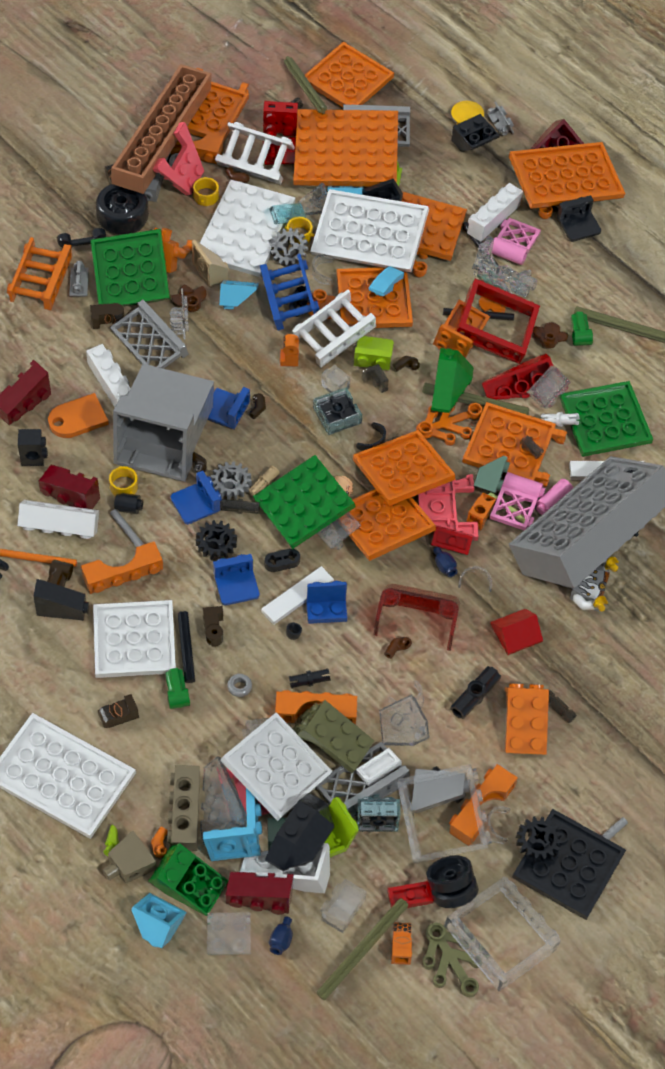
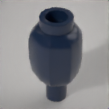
[433,547,458,577]
[269,916,293,955]

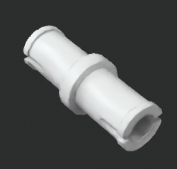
[541,412,580,427]

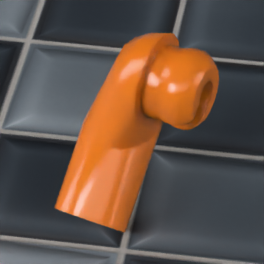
[150,827,168,858]

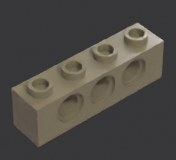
[167,765,200,851]

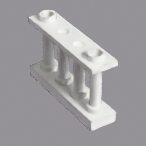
[215,122,295,185]
[292,290,376,368]

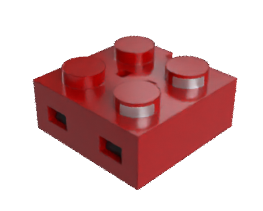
[263,101,298,136]

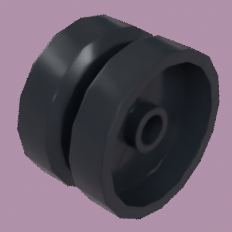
[426,855,479,908]

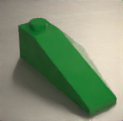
[431,348,474,413]

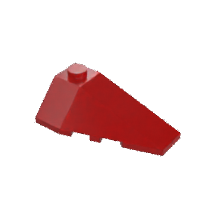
[482,354,562,400]

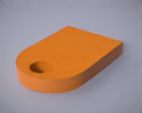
[48,393,109,438]

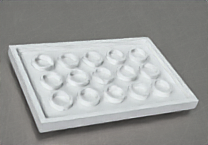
[200,180,295,277]
[310,189,429,272]
[0,713,136,839]

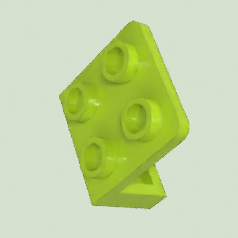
[354,336,394,370]
[325,797,359,857]

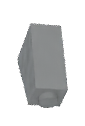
[411,769,470,813]

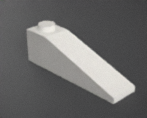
[240,843,330,893]

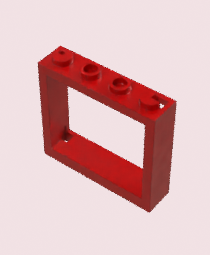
[455,278,540,364]

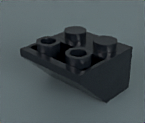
[451,114,500,151]

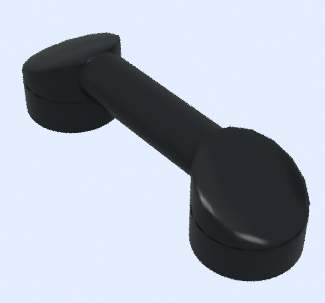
[57,228,106,248]

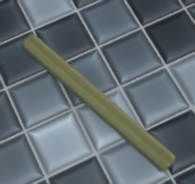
[284,56,327,114]
[574,306,665,342]
[422,383,529,415]
[317,898,408,1000]

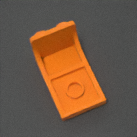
[433,299,490,358]
[505,683,549,755]

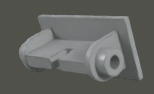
[488,101,514,136]
[69,261,89,296]

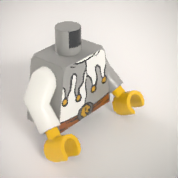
[561,556,619,612]

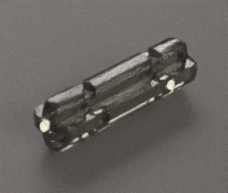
[548,690,577,723]

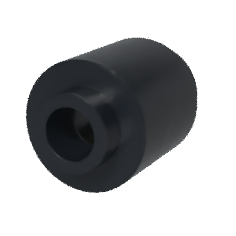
[114,493,144,514]

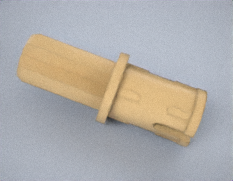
[249,466,280,497]

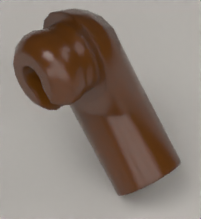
[225,167,250,183]
[384,637,412,659]

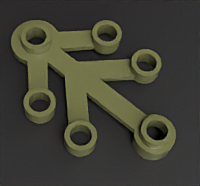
[422,923,484,997]

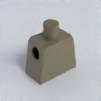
[103,831,157,883]

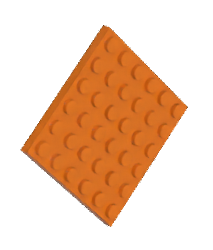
[293,109,398,187]

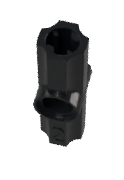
[450,666,501,719]

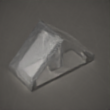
[298,183,327,216]

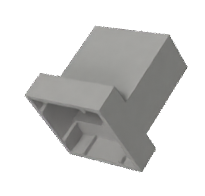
[113,364,214,482]

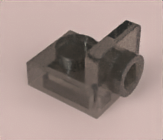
[362,364,389,393]

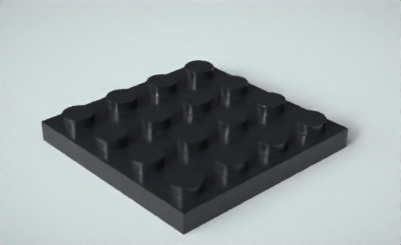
[512,809,626,920]

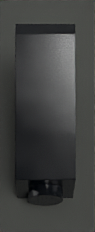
[33,579,89,621]

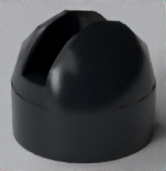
[286,622,302,640]

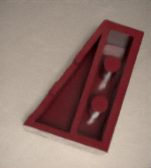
[0,359,51,425]
[38,464,100,509]
[225,872,294,915]

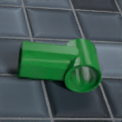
[571,312,593,346]
[166,668,190,709]

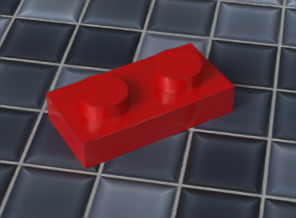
[431,526,474,555]
[387,881,434,908]

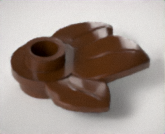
[172,284,207,312]
[533,322,568,349]

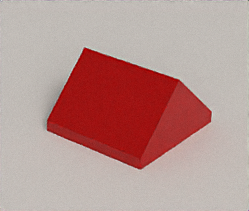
[490,609,543,655]

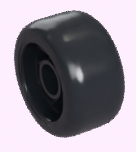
[96,184,149,235]

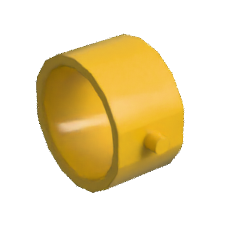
[193,177,219,206]
[284,217,315,244]
[109,466,138,496]

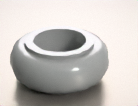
[227,674,252,697]

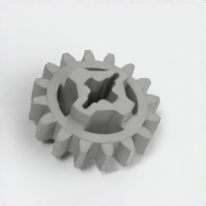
[270,228,309,267]
[211,461,252,500]

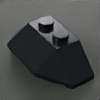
[265,793,335,871]

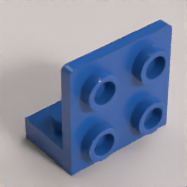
[208,387,250,430]
[306,581,347,624]

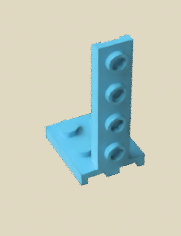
[203,788,262,861]

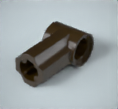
[47,559,73,587]

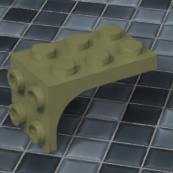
[293,700,375,773]

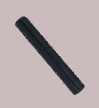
[178,611,195,683]

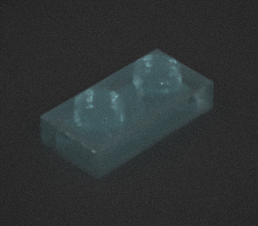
[269,203,306,224]

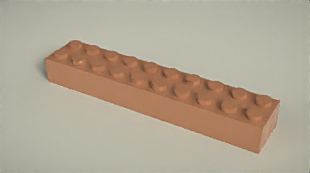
[111,64,212,194]

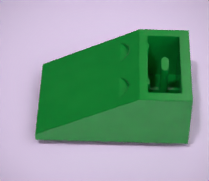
[149,843,229,916]

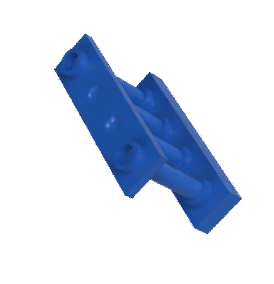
[260,254,320,331]

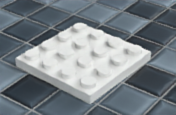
[93,600,176,678]
[220,713,333,821]

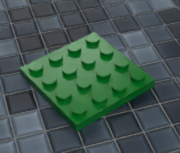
[91,229,170,307]
[560,381,653,457]
[253,455,356,549]

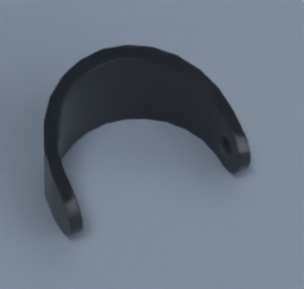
[356,422,386,451]

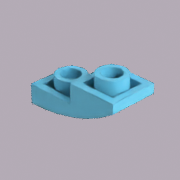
[369,267,404,296]

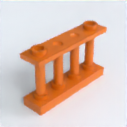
[7,237,72,310]

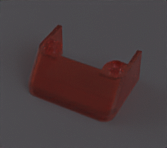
[374,584,460,651]

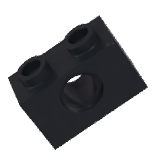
[18,429,48,466]

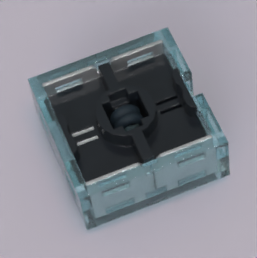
[313,387,362,435]
[356,797,401,832]

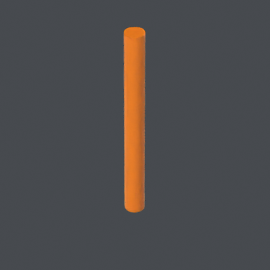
[0,549,77,567]

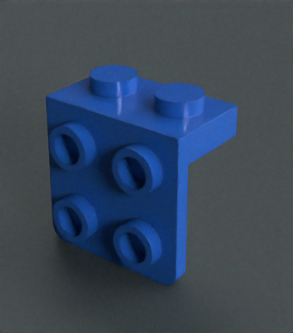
[170,470,222,525]
[213,554,260,606]

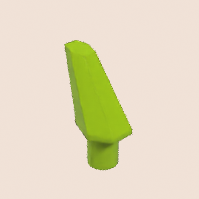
[103,825,119,856]

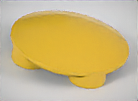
[451,101,484,124]

